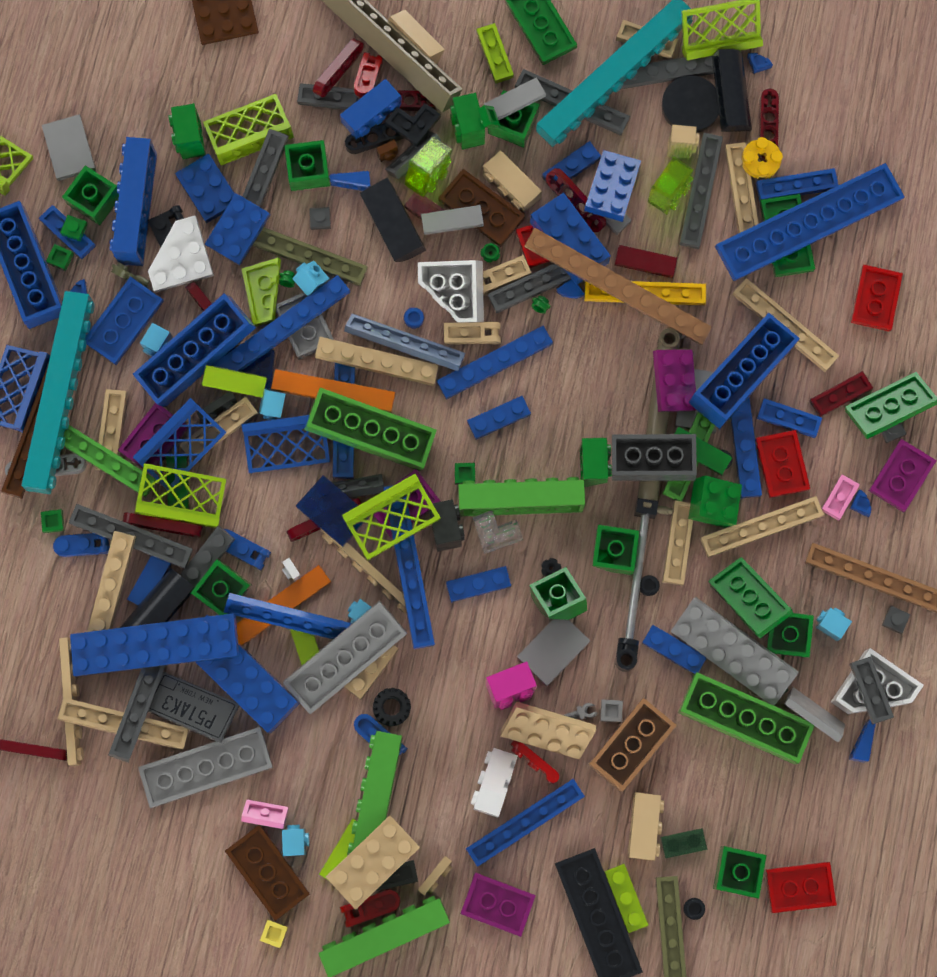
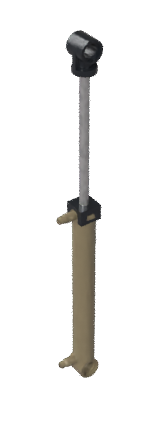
[615,328,694,672]

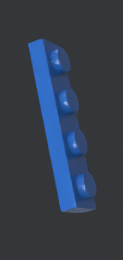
[756,168,839,201]

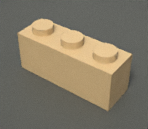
[388,10,445,64]
[483,150,542,213]
[627,792,664,861]

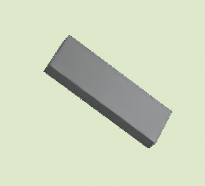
[484,77,546,120]
[421,205,484,235]

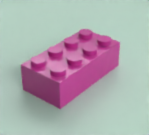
[486,661,537,710]

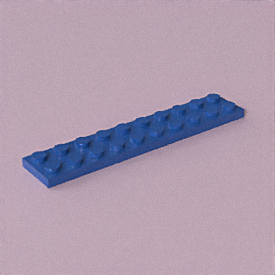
[715,163,905,281]

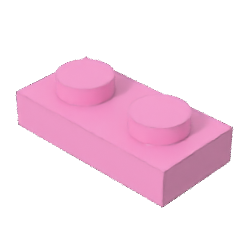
[822,474,860,521]
[241,800,288,829]

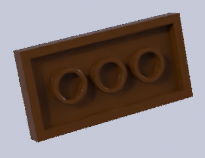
[438,169,526,247]
[225,825,310,921]

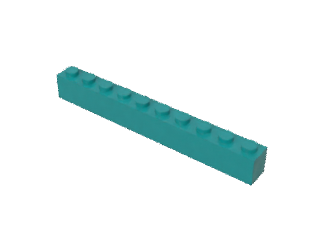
[536,0,693,147]
[21,291,95,495]

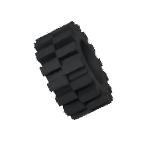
[373,688,411,726]

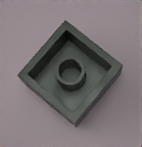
[429,499,465,552]

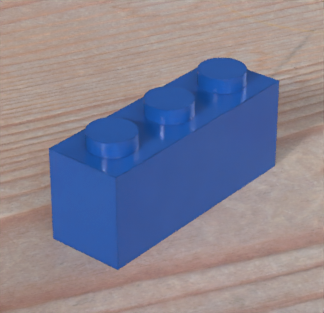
[340,79,402,139]

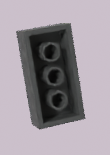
[612,434,697,481]

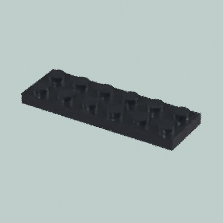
[555,848,643,977]

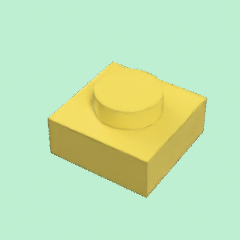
[260,919,288,948]

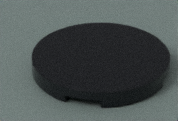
[661,75,719,133]

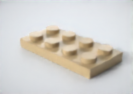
[501,701,596,759]
[326,815,420,910]

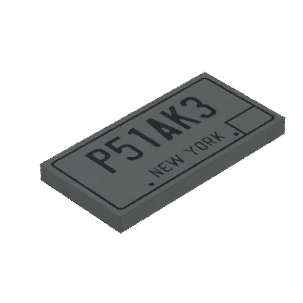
[148,672,240,743]

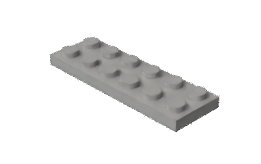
[671,597,799,706]
[283,601,407,714]
[138,727,273,808]

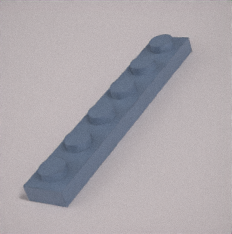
[344,314,465,371]

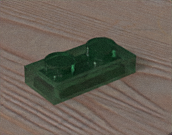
[660,828,708,859]

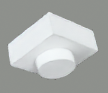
[282,558,301,582]

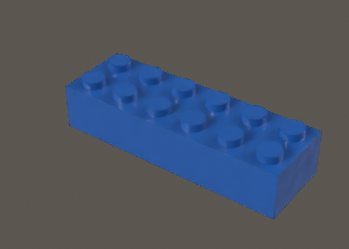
[110,137,157,266]
[0,201,62,329]
[133,293,256,408]
[688,313,800,429]
[196,614,300,733]

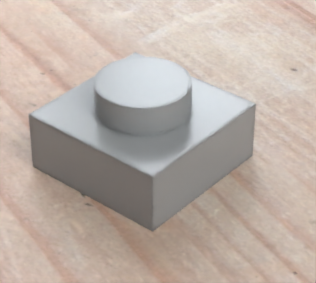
[600,699,623,723]

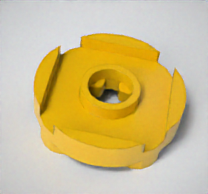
[742,137,783,179]

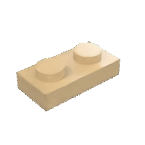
[418,856,453,895]

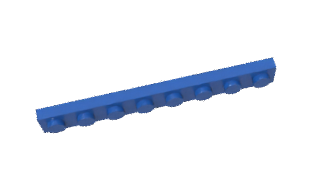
[211,275,350,372]
[383,485,435,649]

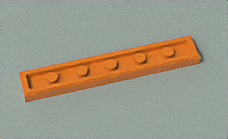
[271,369,396,413]
[236,565,331,646]

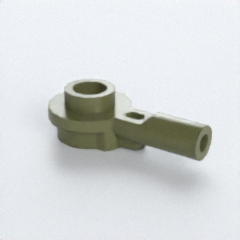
[111,262,150,288]

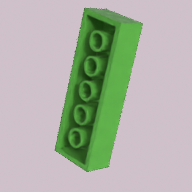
[304,387,437,471]
[458,477,585,517]
[678,672,814,765]
[347,731,403,856]
[318,896,450,977]

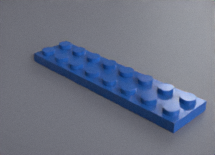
[70,613,239,677]

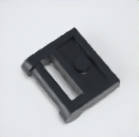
[147,205,184,248]

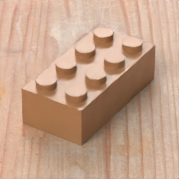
[588,698,677,792]

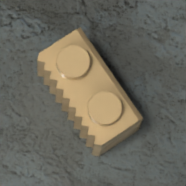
[667,125,699,160]

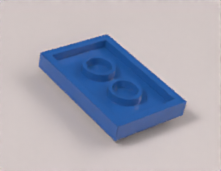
[175,154,235,223]
[205,193,271,266]

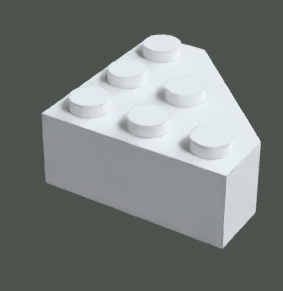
[148,216,214,292]
[418,260,484,322]
[831,648,924,714]
[471,748,518,818]

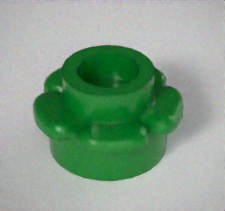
[481,243,500,263]
[279,270,295,288]
[531,296,551,314]

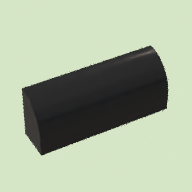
[712,49,752,132]
[360,178,426,262]
[119,568,195,628]

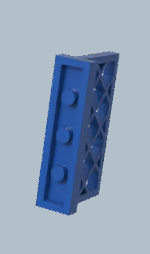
[0,345,50,433]
[133,398,226,490]
[241,415,330,474]

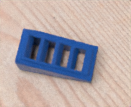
[329,171,371,191]
[849,719,876,763]

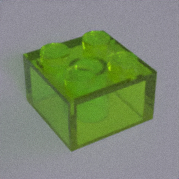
[404,137,452,198]
[648,157,694,215]

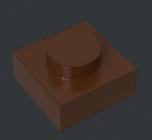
[376,140,398,162]

